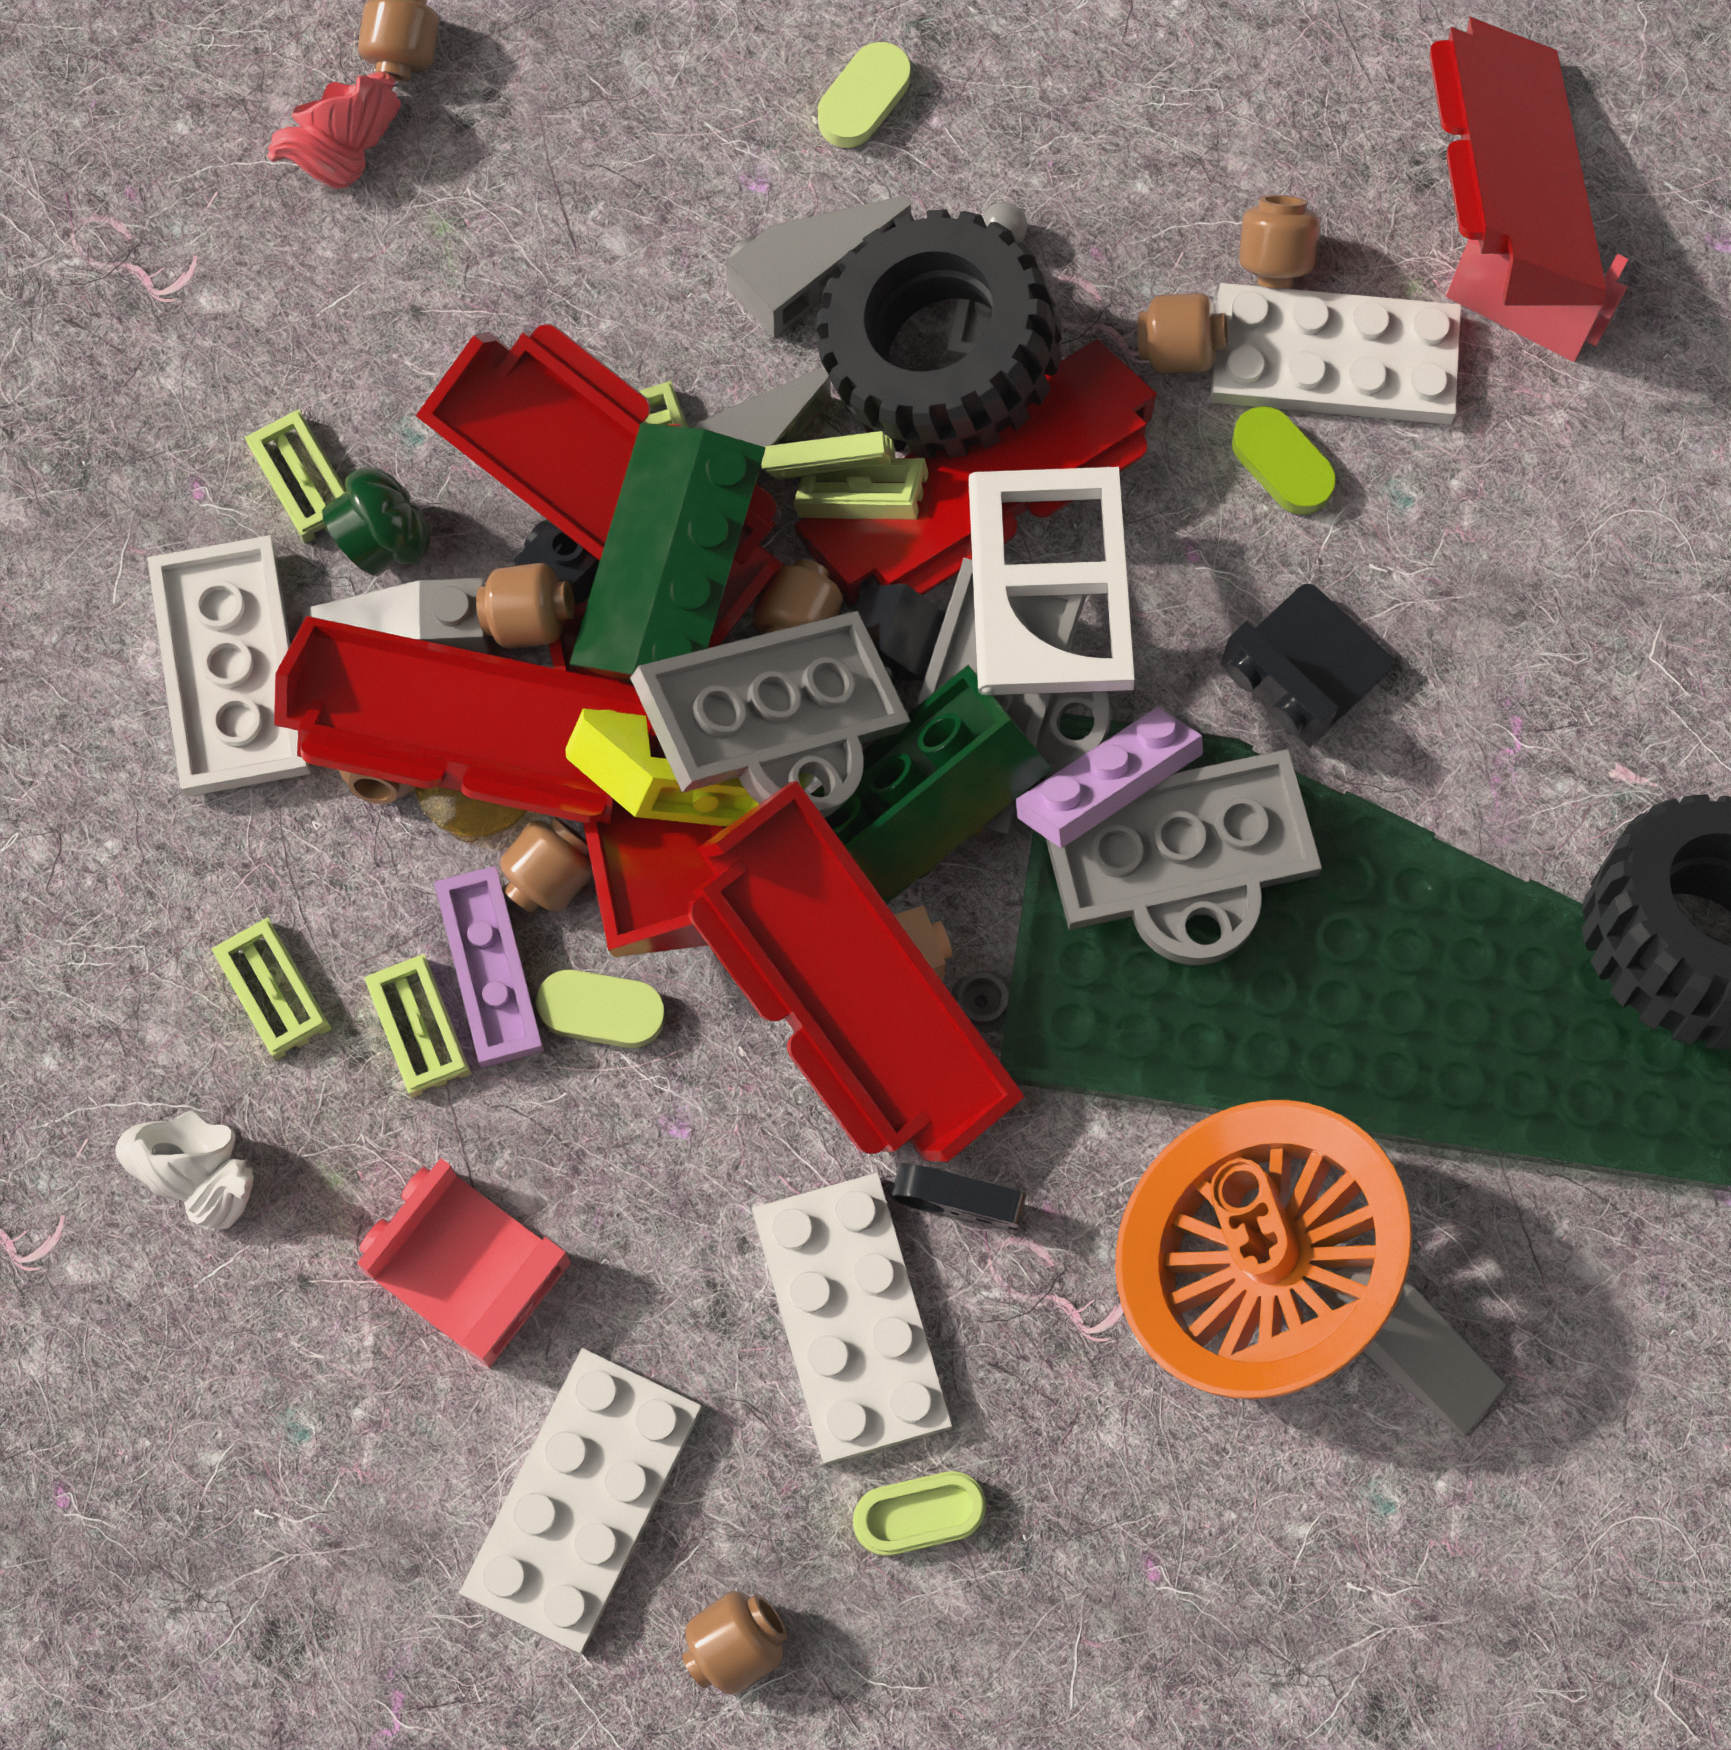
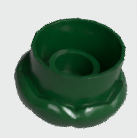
[322,467,430,576]

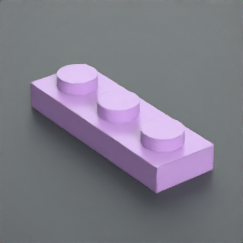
[1016,707,1203,848]
[434,866,544,1068]

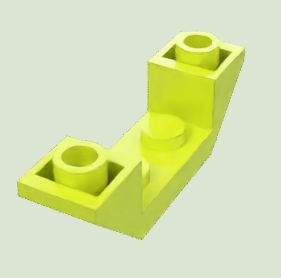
[566,708,815,826]

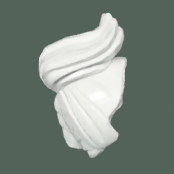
[116,1110,254,1230]

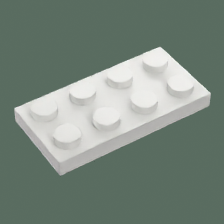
[1210,283,1461,425]
[147,535,311,797]
[752,1172,952,1466]
[459,1348,702,1655]

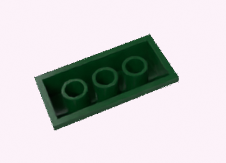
[570,423,766,684]
[810,664,1052,906]

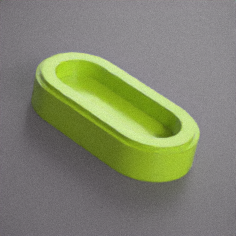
[1232,406,1335,515]

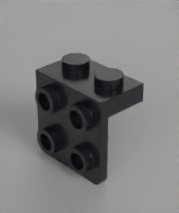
[1220,584,1393,748]

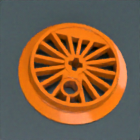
[1115,1100,1412,1400]

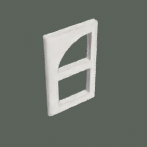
[969,467,1135,695]

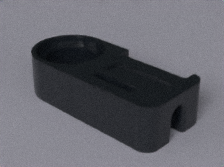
[891,1163,1027,1234]

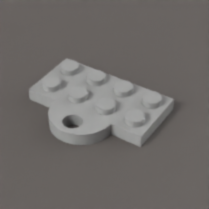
[916,558,1111,836]
[630,611,910,818]
[1046,749,1322,965]

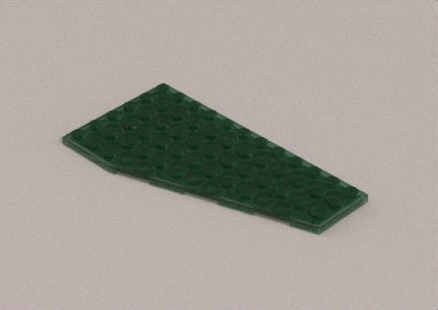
[999,713,1731,1192]

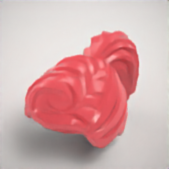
[267,72,401,189]

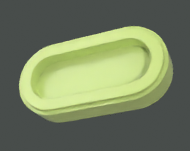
[818,42,910,148]
[536,970,665,1048]
[853,1471,986,1557]

